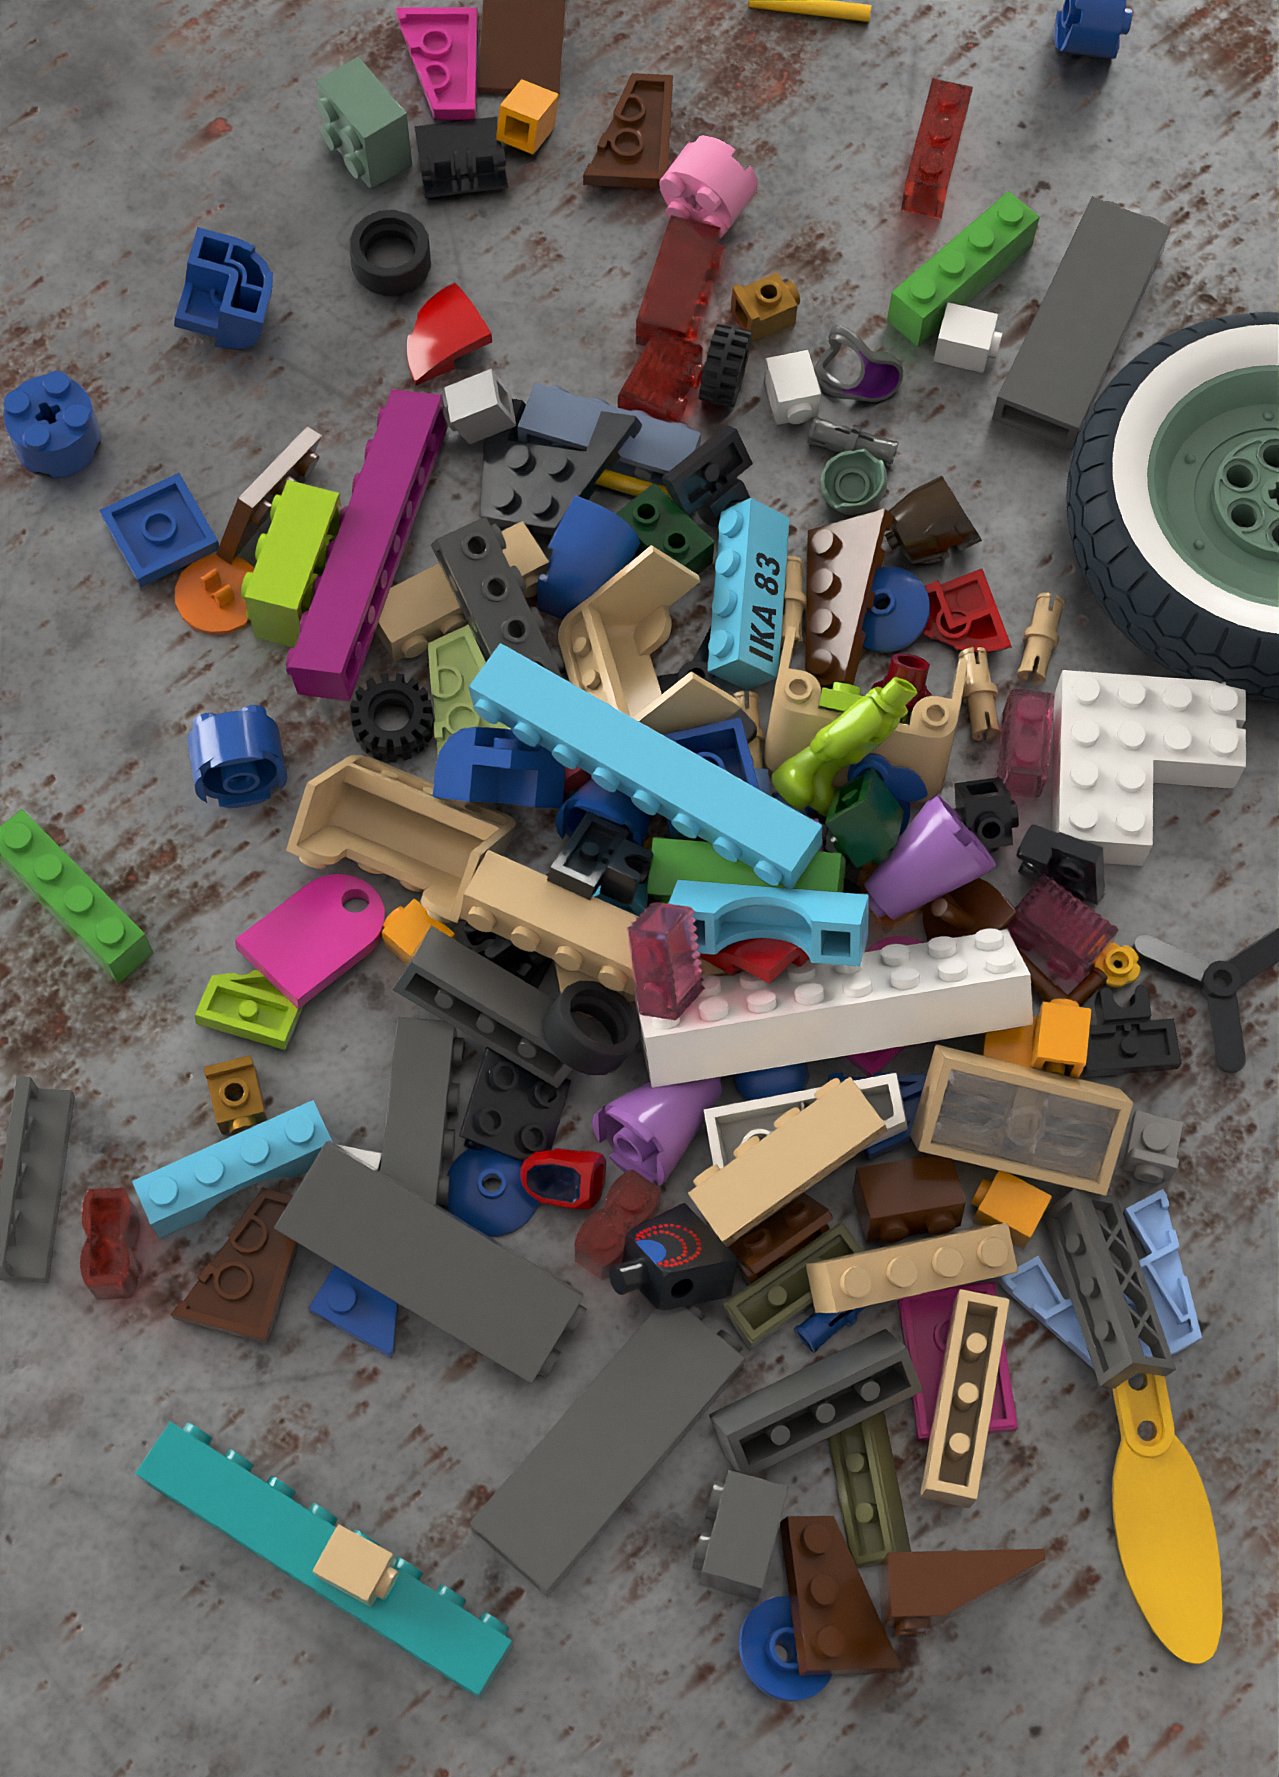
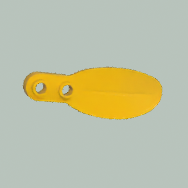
[1112,1373,1222,1664]

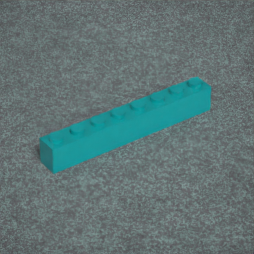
[135,1421,514,1700]

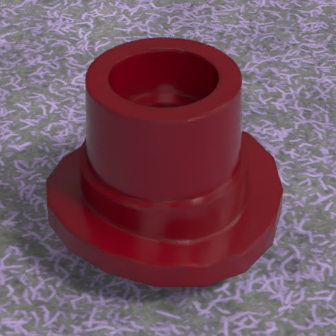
[871,653,932,712]

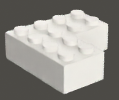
[1051,670,1246,866]

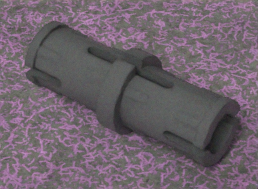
[807,416,899,469]

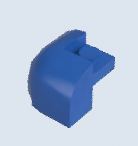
[174,227,273,349]
[537,495,640,620]
[433,727,565,808]

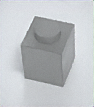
[443,369,516,444]

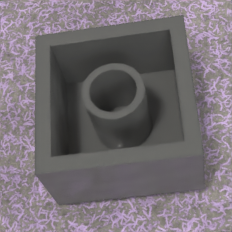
[692,1470,789,1602]

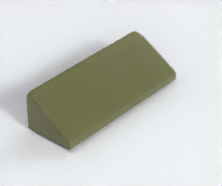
[722,1221,864,1350]
[828,1411,911,1569]

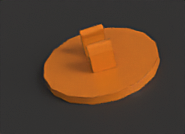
[175,554,255,635]

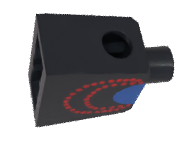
[609,1203,738,1311]

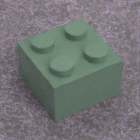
[316,56,412,189]

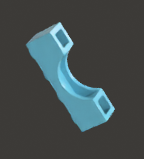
[666,880,869,967]
[132,1100,332,1239]

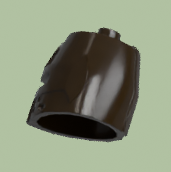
[884,475,982,566]

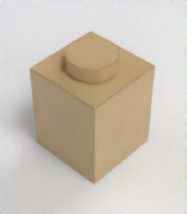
[312,1524,399,1607]

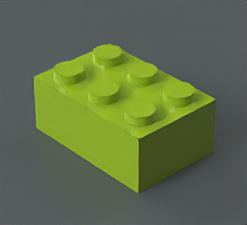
[241,480,342,648]

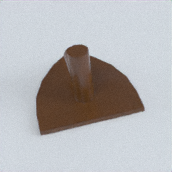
[923,878,1018,942]

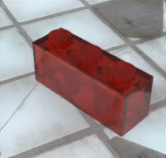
[901,78,973,219]
[636,215,726,356]

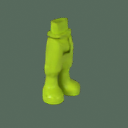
[772,677,918,816]

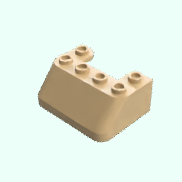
[286,755,516,923]

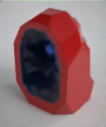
[520,1148,607,1209]

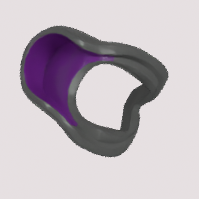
[814,325,903,402]

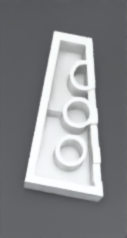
[704,1073,908,1169]

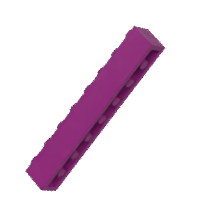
[286,389,448,702]

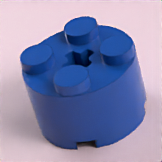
[1055,0,1132,59]
[3,371,101,478]
[187,705,288,808]

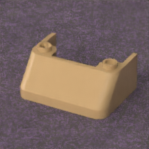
[558,545,742,735]
[762,626,968,809]

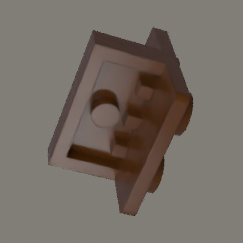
[716,1193,833,1286]

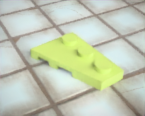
[428,625,511,763]

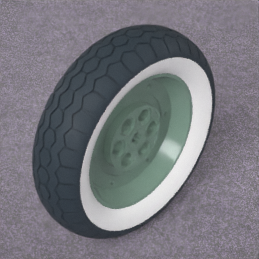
[1066,312,1279,702]

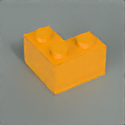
[979,999,1091,1079]

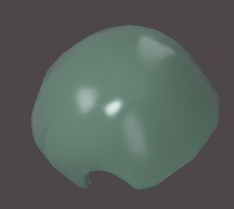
[820,449,887,515]

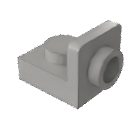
[1122,1111,1183,1183]

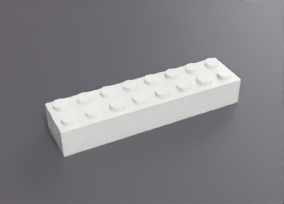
[634,929,1033,1088]

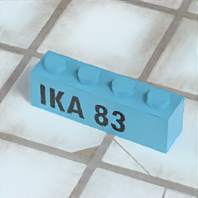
[707,498,790,690]

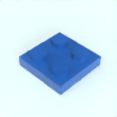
[99,473,219,587]

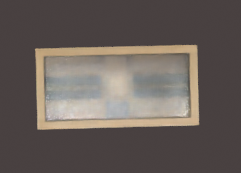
[910,1044,1133,1196]

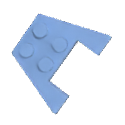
[998,1189,1202,1380]

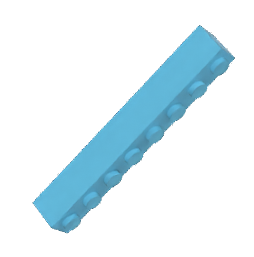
[468,643,822,889]

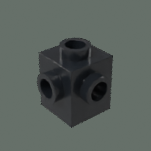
[954,777,1019,853]

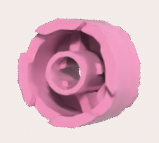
[659,135,758,240]

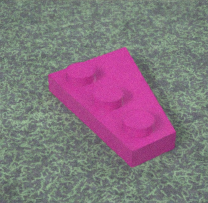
[395,7,478,120]

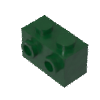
[616,483,715,575]
[825,767,904,868]

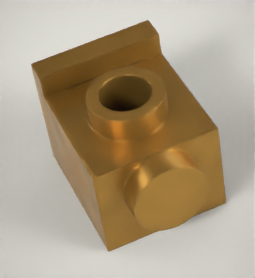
[731,272,800,343]
[203,1055,268,1136]

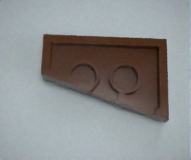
[583,73,673,189]
[216,426,322,564]
[171,1188,299,1344]
[780,1516,902,1676]

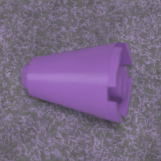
[864,794,996,920]
[592,1077,722,1186]

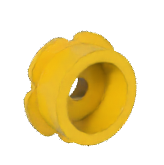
[1094,943,1141,988]

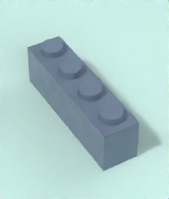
[518,383,701,487]

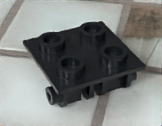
[415,116,508,198]
[459,1047,571,1162]

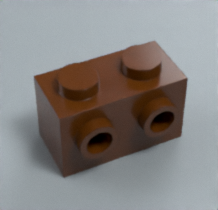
[852,1155,966,1243]

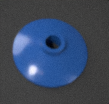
[861,566,930,653]
[447,1146,540,1237]
[739,1596,832,1702]

